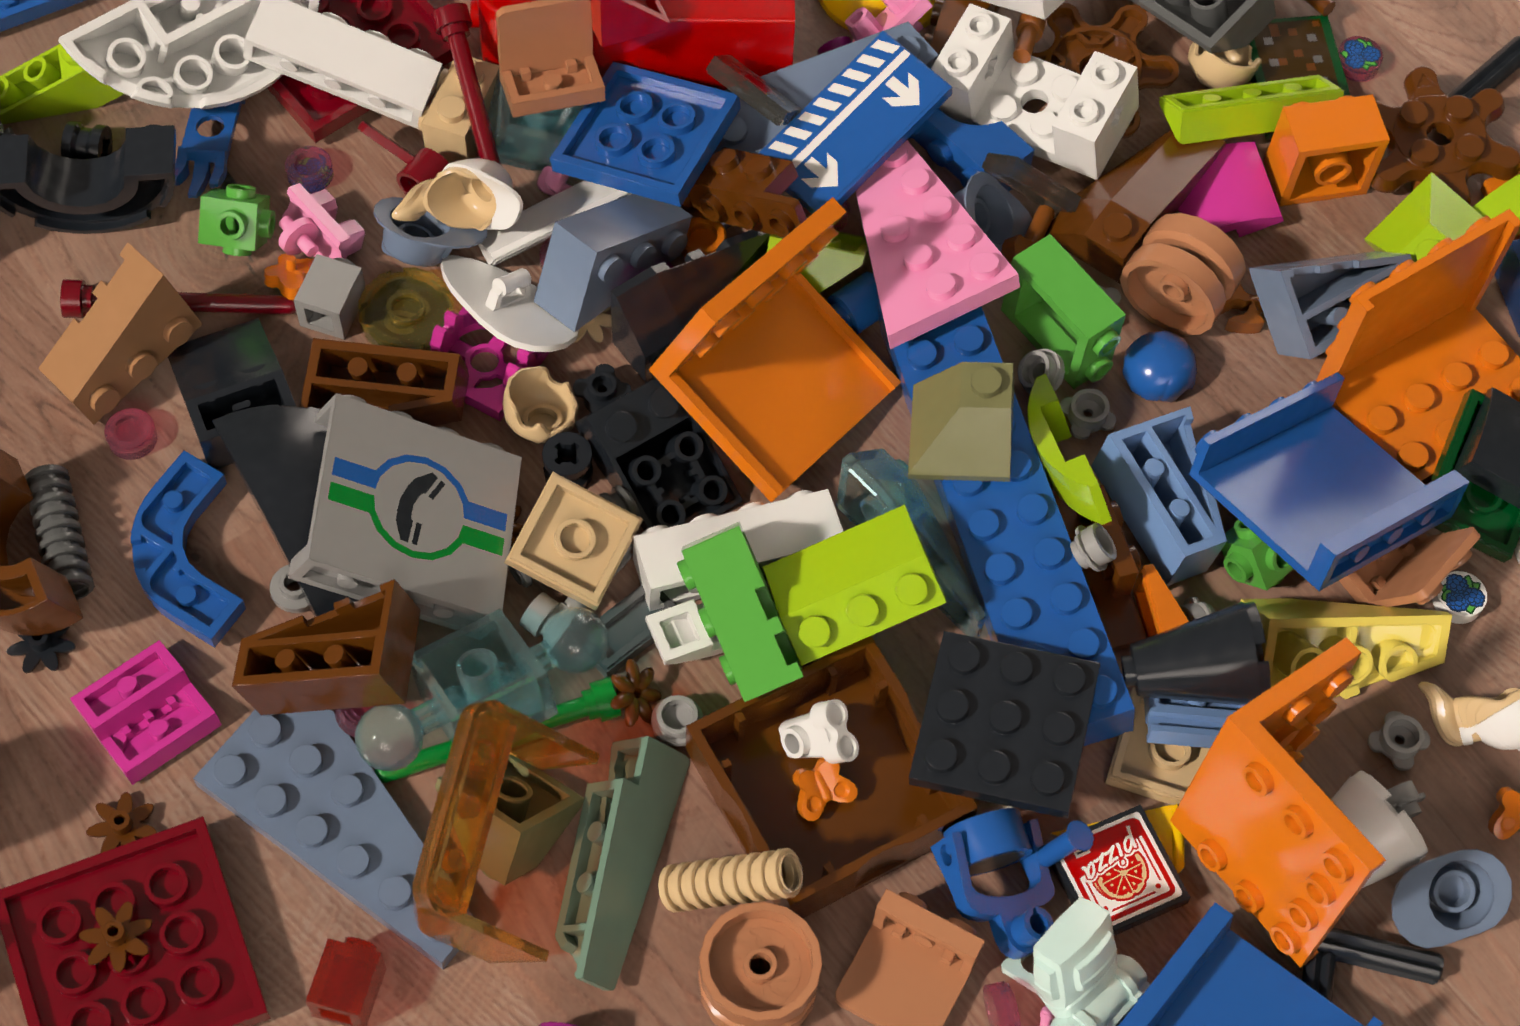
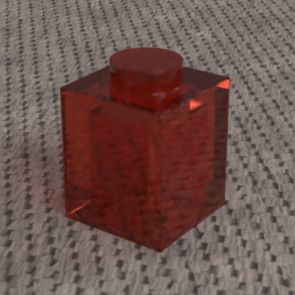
[306,937,386,1026]

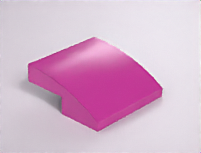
[1178,142,1284,238]
[70,640,222,785]

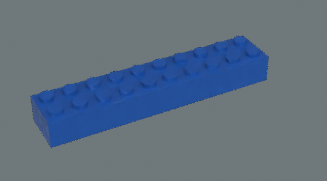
[877,303,1135,746]

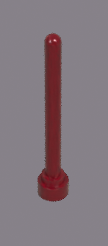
[431,3,501,165]
[60,279,296,318]

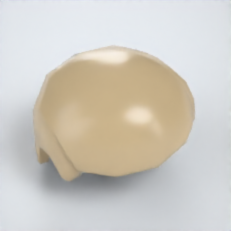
[1188,42,1262,89]
[503,366,579,444]

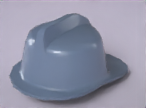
[953,171,1032,252]
[373,197,487,267]
[1391,849,1512,948]

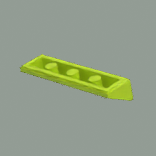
[1159,75,1344,144]

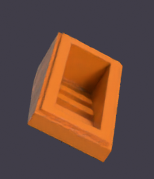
[1133,564,1189,638]

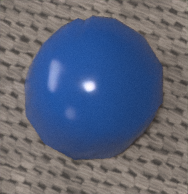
[1123,331,1197,402]

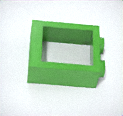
[1001,234,1126,389]

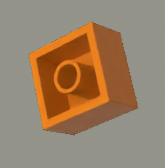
[1263,94,1390,207]

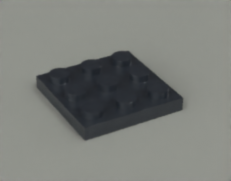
[909,631,1101,819]

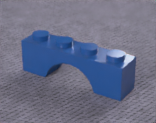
[909,67,1034,192]

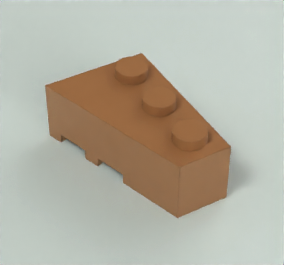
[38,242,202,425]

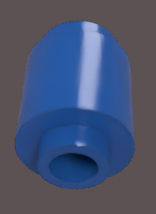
[827,272,880,335]

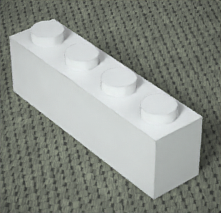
[243,0,443,129]
[633,489,843,612]

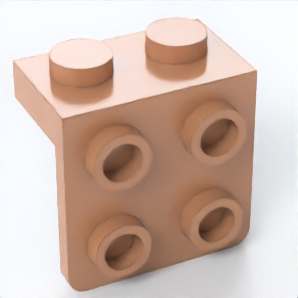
[496,0,605,118]
[1339,527,1480,607]
[835,888,985,1026]

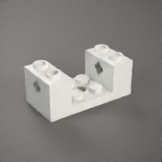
[931,3,1139,180]

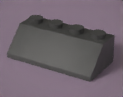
[1131,0,1276,54]

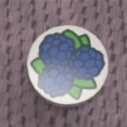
[1432,571,1487,624]

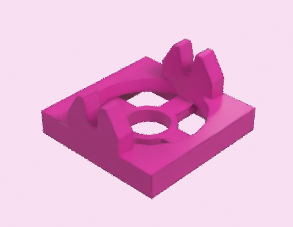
[430,307,549,421]

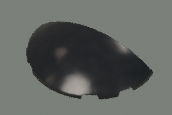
[212,405,358,617]

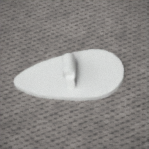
[441,255,579,352]

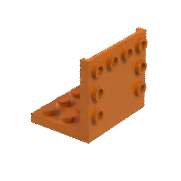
[649,197,901,502]
[1316,209,1520,484]
[1170,637,1386,967]

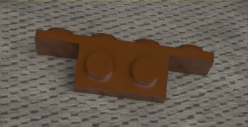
[681,147,807,238]
[1046,476,1147,652]

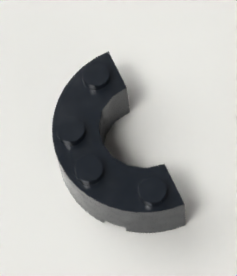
[0,124,176,234]

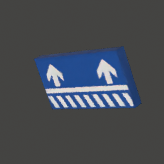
[758,30,952,214]

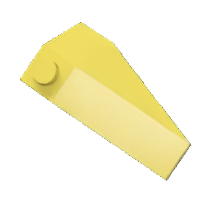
[1240,598,1452,699]

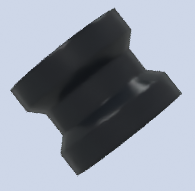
[61,121,113,159]
[542,432,593,488]

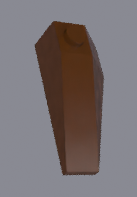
[1045,130,1226,284]

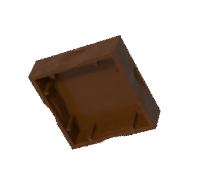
[685,636,978,918]

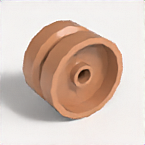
[1120,213,1246,335]
[698,901,822,1026]

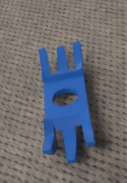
[175,99,246,198]

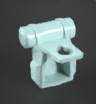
[1001,897,1150,1026]

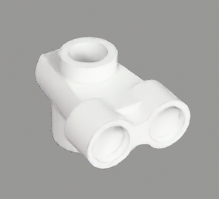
[778,699,859,764]

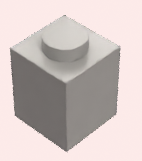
[294,254,367,340]

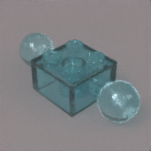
[355,607,609,771]

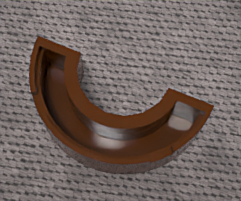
[0,449,84,636]

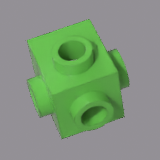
[198,184,276,256]
[1221,519,1294,591]

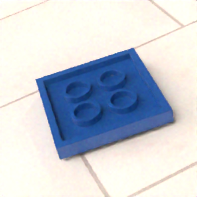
[550,62,741,207]

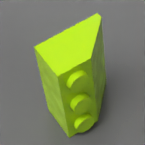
[763,505,947,666]

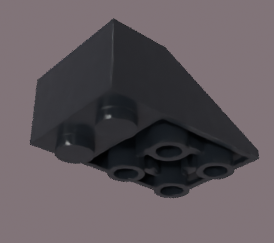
[168,318,297,469]
[575,377,743,531]

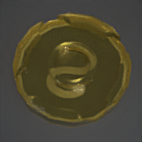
[358,267,455,350]

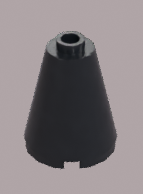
[1121,602,1271,705]

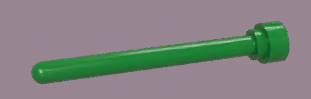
[374,677,622,783]

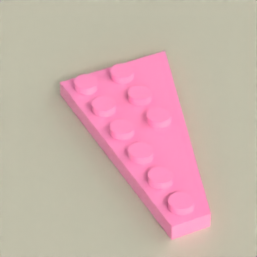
[855,140,1020,350]

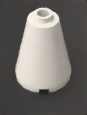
[1331,770,1428,888]

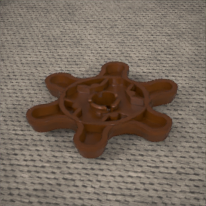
[1032,3,1179,139]
[1371,66,1520,205]

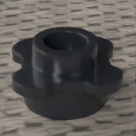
[573,364,632,413]

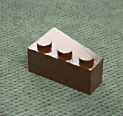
[300,338,469,426]
[232,579,421,715]

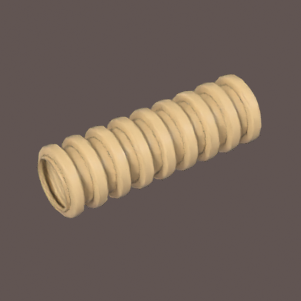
[658,848,803,913]

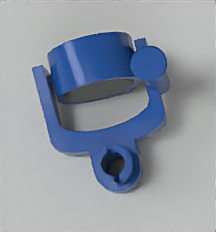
[930,808,1094,960]

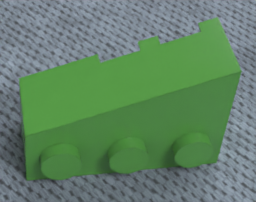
[677,521,803,702]

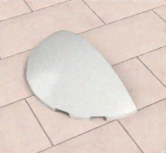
[58,0,319,109]

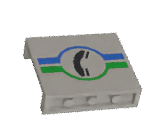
[288,393,522,637]

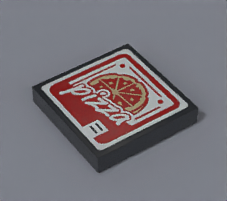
[1052,804,1191,936]

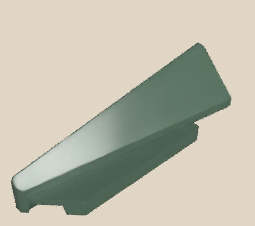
[555,736,690,991]

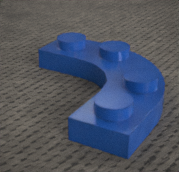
[130,450,246,648]

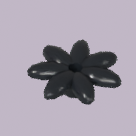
[6,626,76,674]

